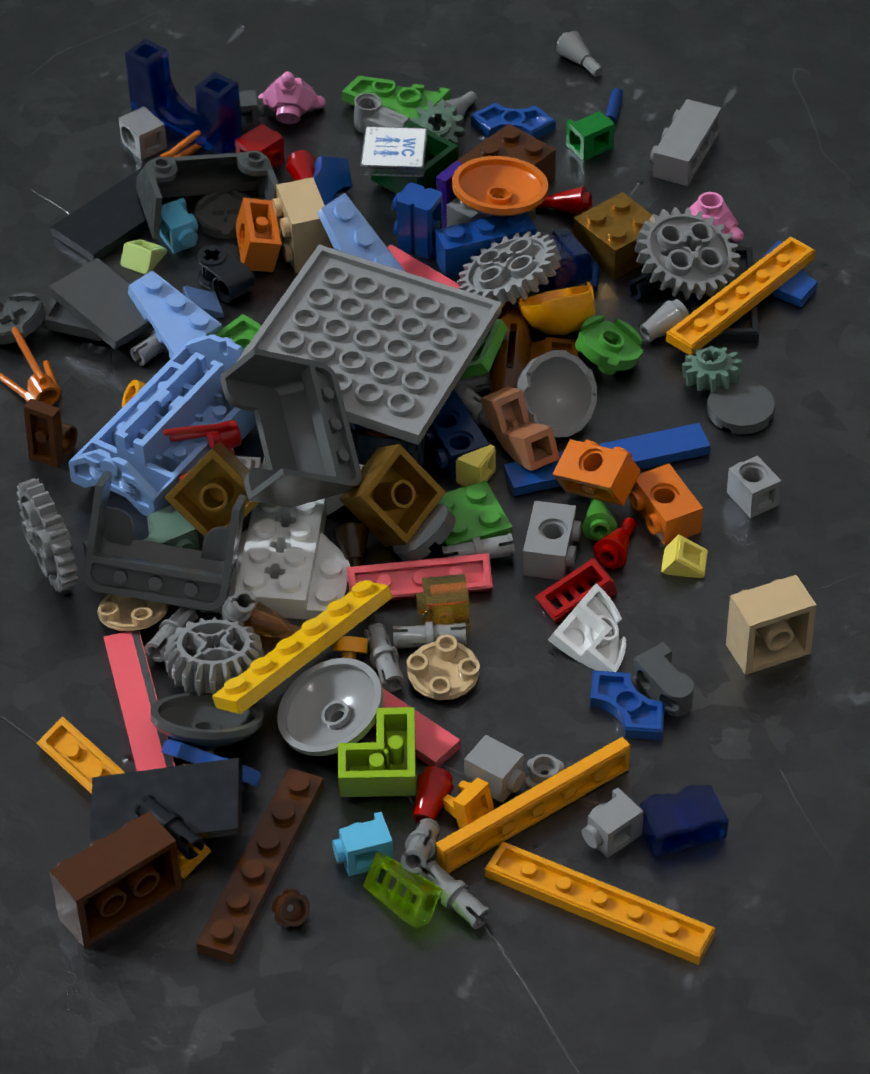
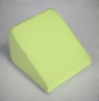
[120,239,167,274]

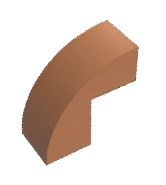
[480,387,560,471]

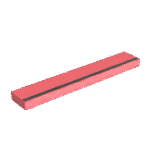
[103,630,175,771]

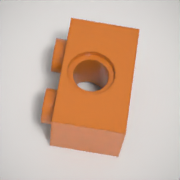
[235,198,282,272]
[552,439,641,506]
[629,463,703,546]

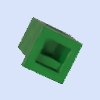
[566,111,615,161]

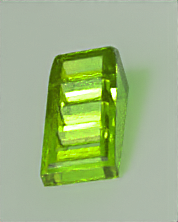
[363,851,442,928]

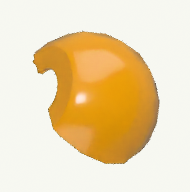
[517,282,596,336]

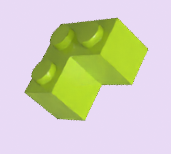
[338,707,416,797]

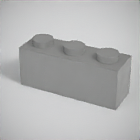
[650,99,721,186]

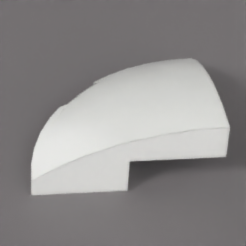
[548,584,626,672]

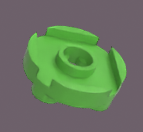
[575,315,643,375]

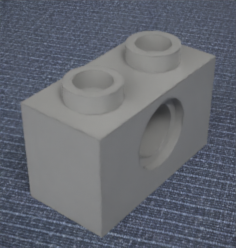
[523,501,582,580]

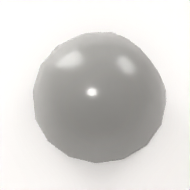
[517,350,597,438]

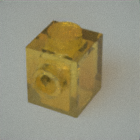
[416,574,470,625]

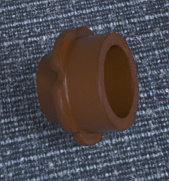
[272,888,310,927]

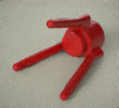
[163,420,242,481]

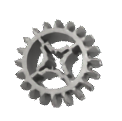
[164,617,264,696]

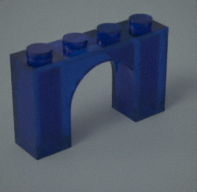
[125,38,243,154]

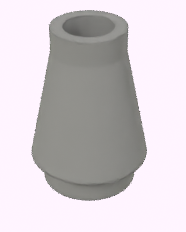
[640,299,689,342]

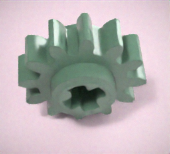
[411,99,465,146]
[682,346,742,392]

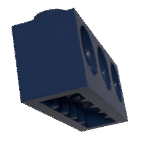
[425,389,489,480]

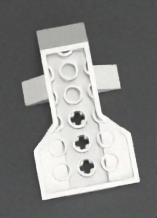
[200,456,364,620]

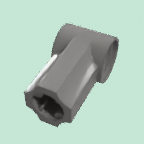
[354,93,411,134]

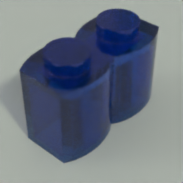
[639,785,729,856]

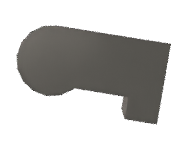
[632,642,694,716]

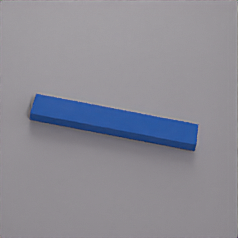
[504,423,711,496]

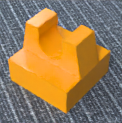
[443,777,494,828]

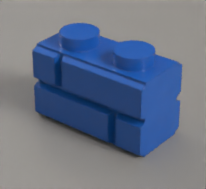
[392,182,443,259]

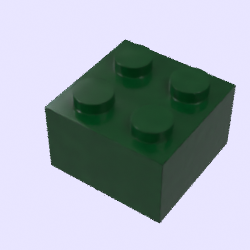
[370,121,458,194]

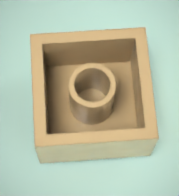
[272,177,331,273]
[726,575,817,675]

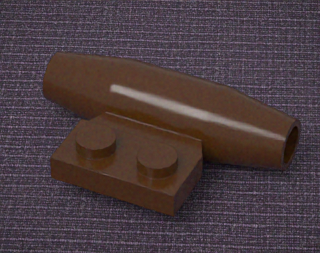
[489,308,578,393]

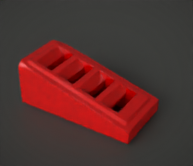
[535,558,617,624]

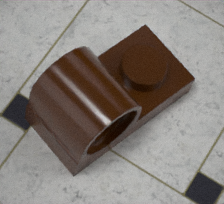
[23,398,78,468]

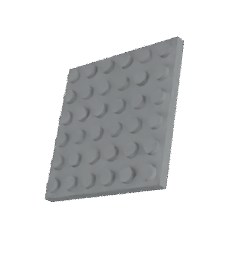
[237,245,502,445]

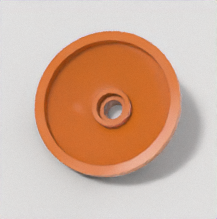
[452,156,548,216]

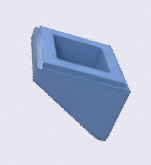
[183,286,224,319]

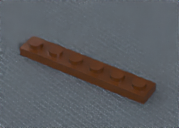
[196,768,324,964]

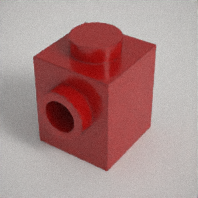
[235,124,285,168]

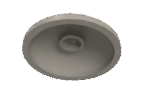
[277,658,384,756]

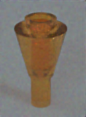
[244,602,302,638]

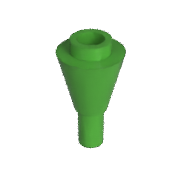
[582,498,617,541]

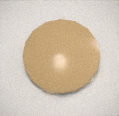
[97,594,169,631]
[407,635,480,700]

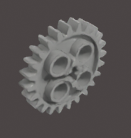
[635,207,740,300]
[457,231,561,307]
[16,478,78,593]

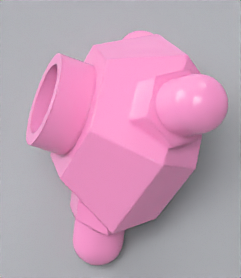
[258,72,325,124]
[689,192,744,243]

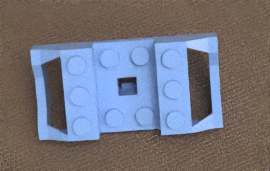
[68,334,257,516]

